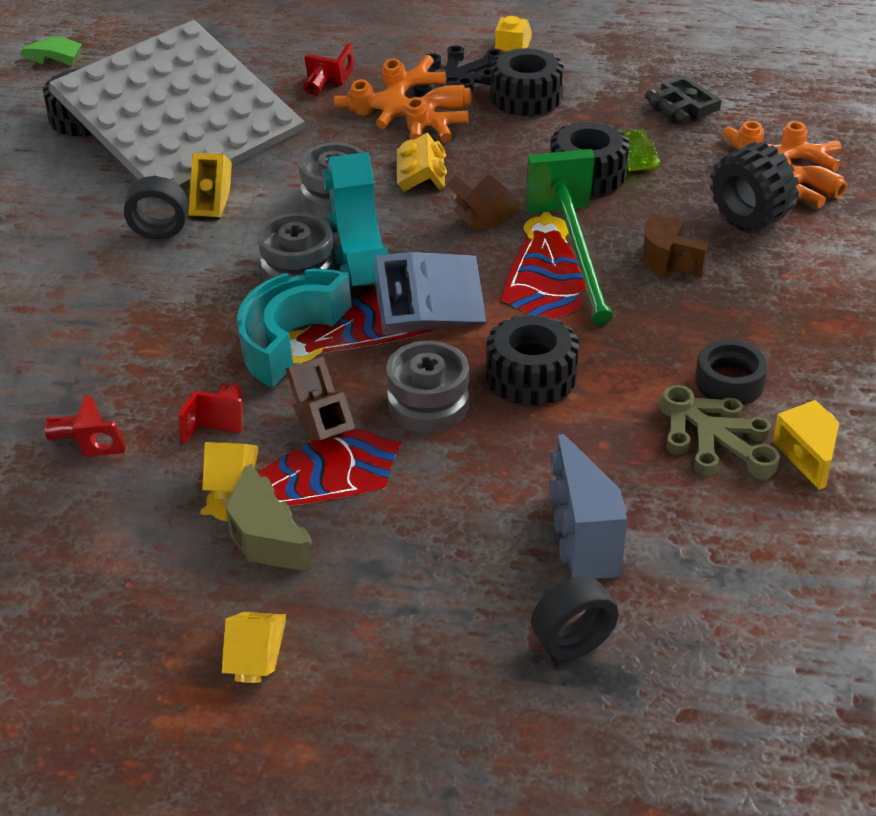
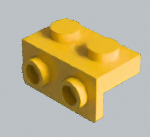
[397,132,447,192]

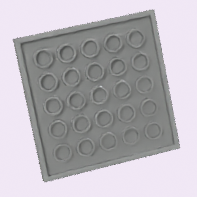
[49,19,305,202]

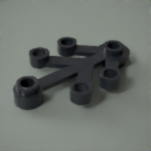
[411,45,503,98]

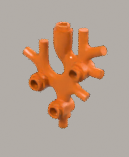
[334,55,471,143]
[723,121,847,208]

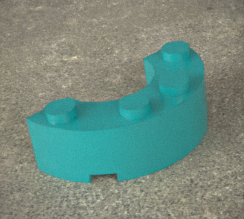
[322,152,388,289]
[237,269,352,388]

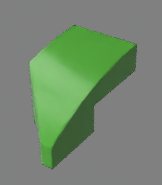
[20,37,82,66]

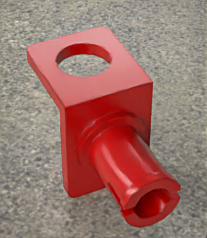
[303,43,355,96]
[178,381,244,444]
[44,395,126,457]

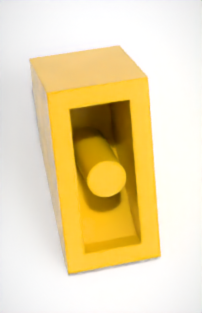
[495,16,532,52]
[188,153,232,218]
[773,400,839,490]
[202,442,258,499]
[222,612,286,683]

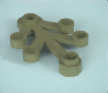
[659,385,780,480]

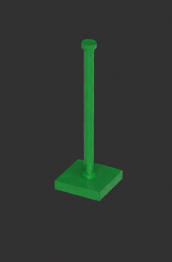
[525,149,613,325]

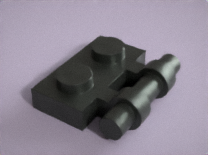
[645,75,721,126]

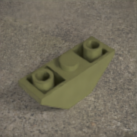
[226,464,313,571]

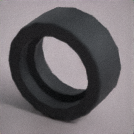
[123,176,189,239]
[695,340,768,405]
[530,576,619,660]

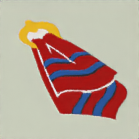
[501,212,587,320]
[288,290,433,363]
[200,429,403,522]

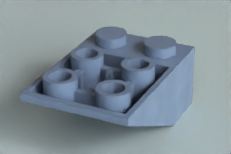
[373,252,486,335]
[549,434,627,579]

